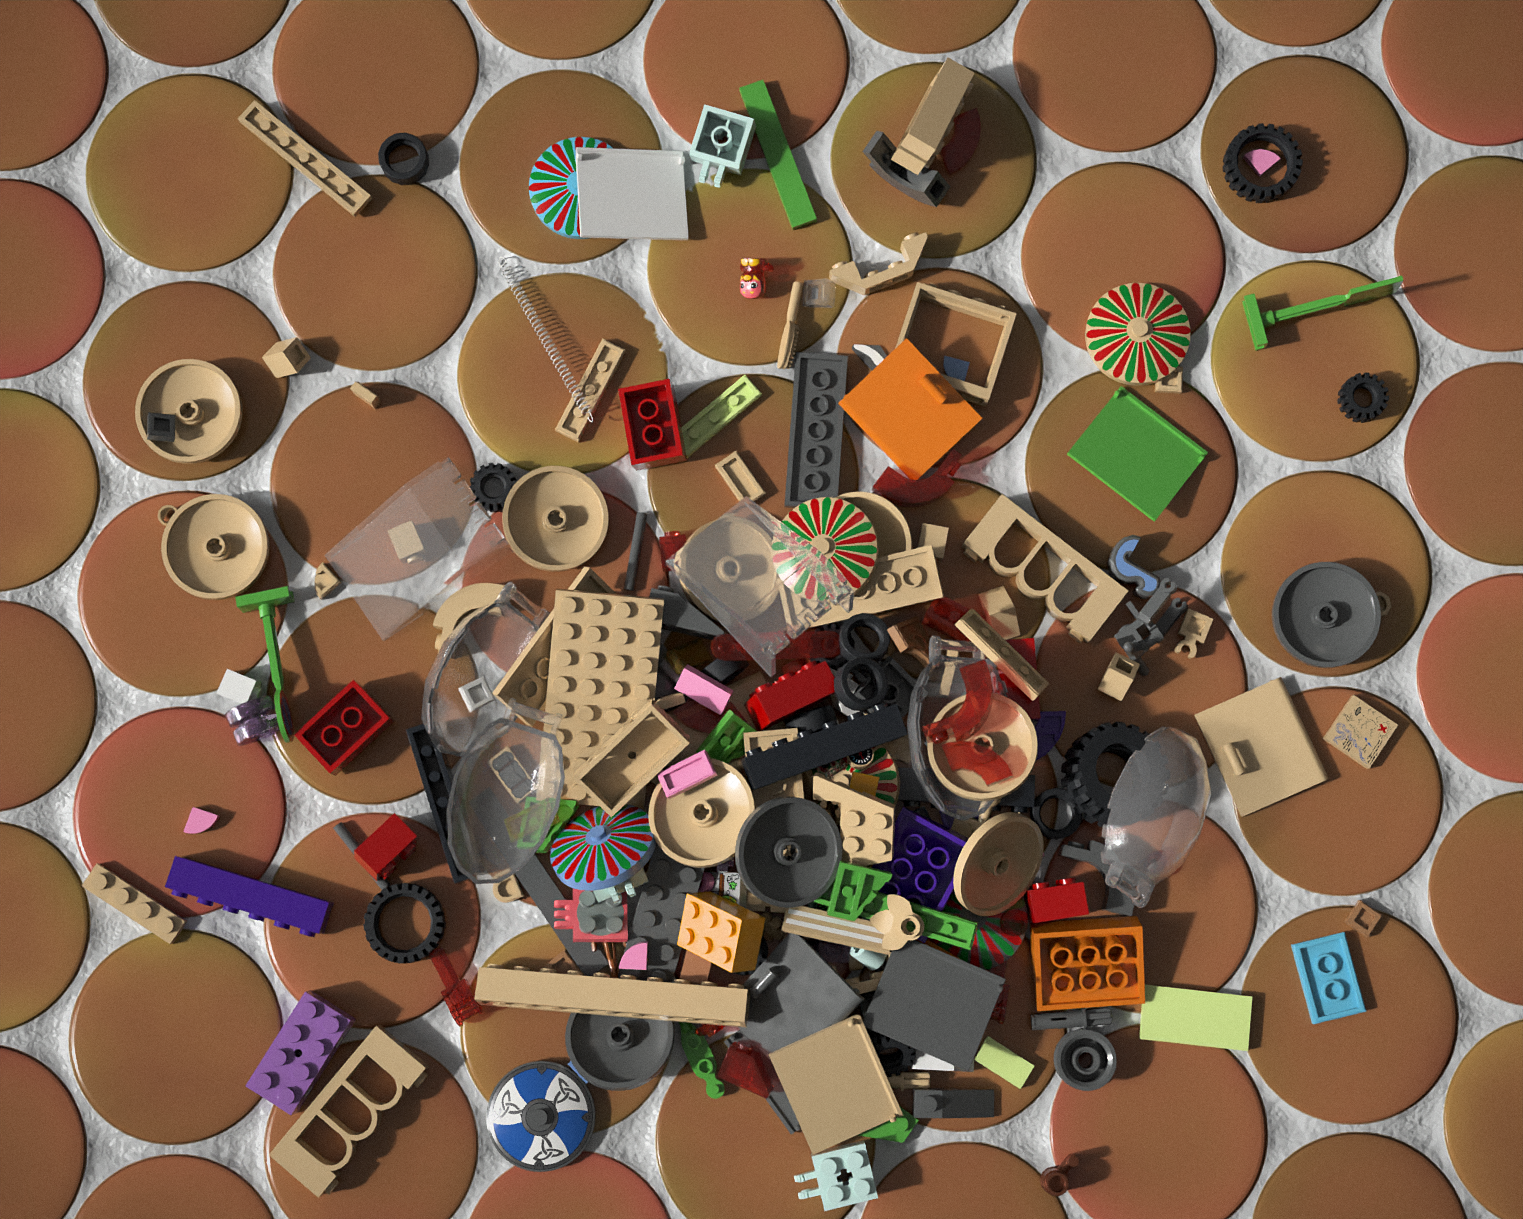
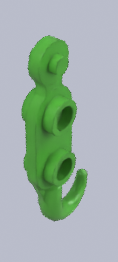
[679,1022,725,1099]

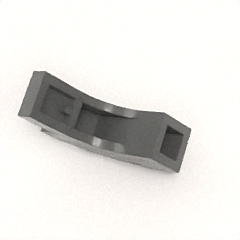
[862,131,951,207]
[1058,840,1135,916]

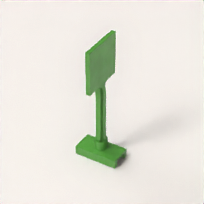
[1242,276,1404,351]

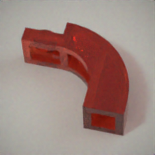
[872,449,962,508]
[922,659,993,744]

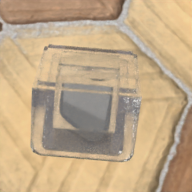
[803,278,835,308]

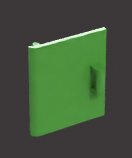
[1067,386,1208,522]

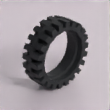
[1222,123,1303,203]
[363,883,446,964]

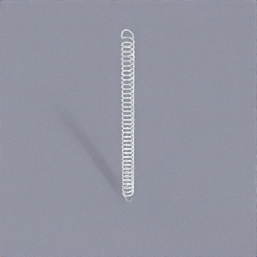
[498,257,593,422]

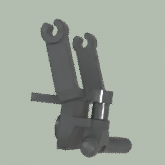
[1114,578,1188,676]

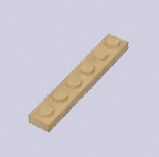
[238,100,372,218]

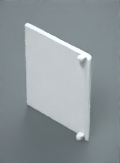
[576,147,688,240]

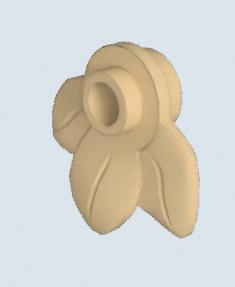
[870,894,924,950]

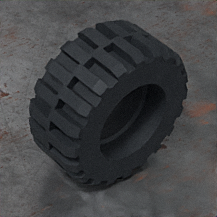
[1061,721,1170,829]

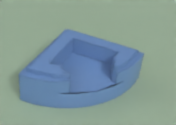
[943,356,970,381]

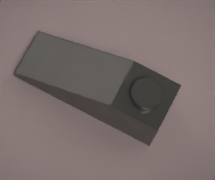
[912,1088,994,1118]

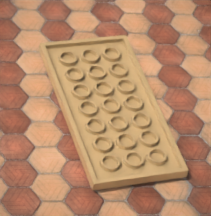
[537,588,664,810]

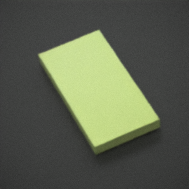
[1139,985,1252,1051]

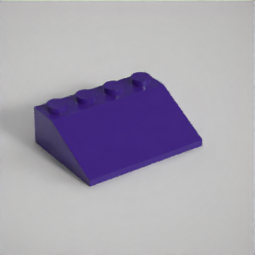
[871,807,969,943]

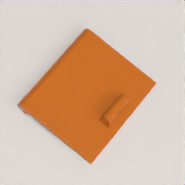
[838,338,982,483]

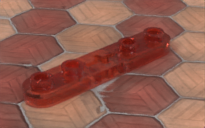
[711,630,840,661]

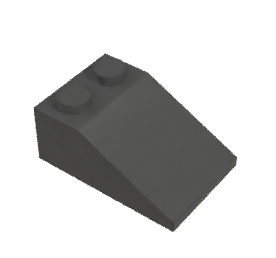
[649,585,725,643]

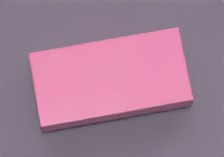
[674,664,734,715]
[657,750,718,799]

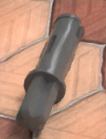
[1030,1008,1112,1030]

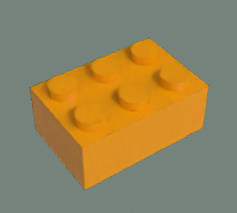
[677,891,765,973]

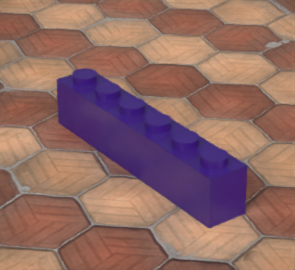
[165,856,334,937]

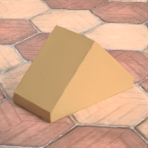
[978,586,1020,640]

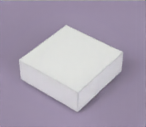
[458,676,495,712]

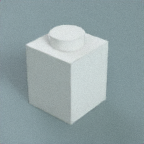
[217,669,262,708]

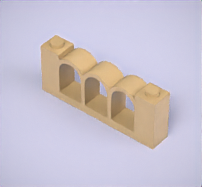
[961,494,1128,644]
[269,1025,429,1198]

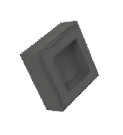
[147,412,176,442]

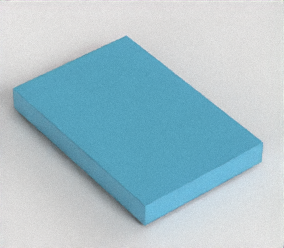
[1291,932,1366,1024]

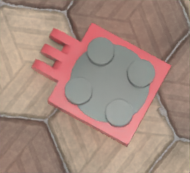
[554,888,628,942]

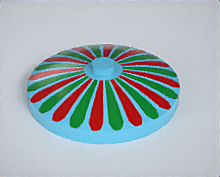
[529,137,614,239]

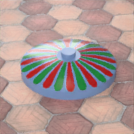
[550,804,656,891]

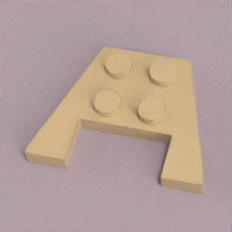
[813,773,896,866]

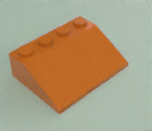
[1029,916,1145,1011]

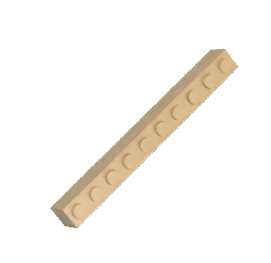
[474,964,750,1028]

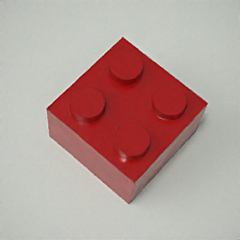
[354,813,417,881]
[1024,877,1089,923]

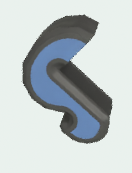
[1107,535,1161,599]

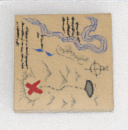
[1323,695,1398,769]

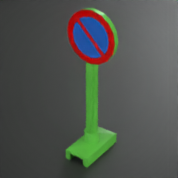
[235,586,295,743]

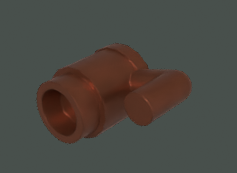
[1040,1154,1079,1196]

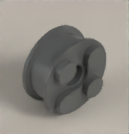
[1053,1029,1117,1091]

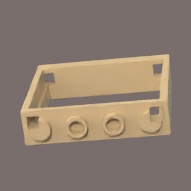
[896,282,1016,407]

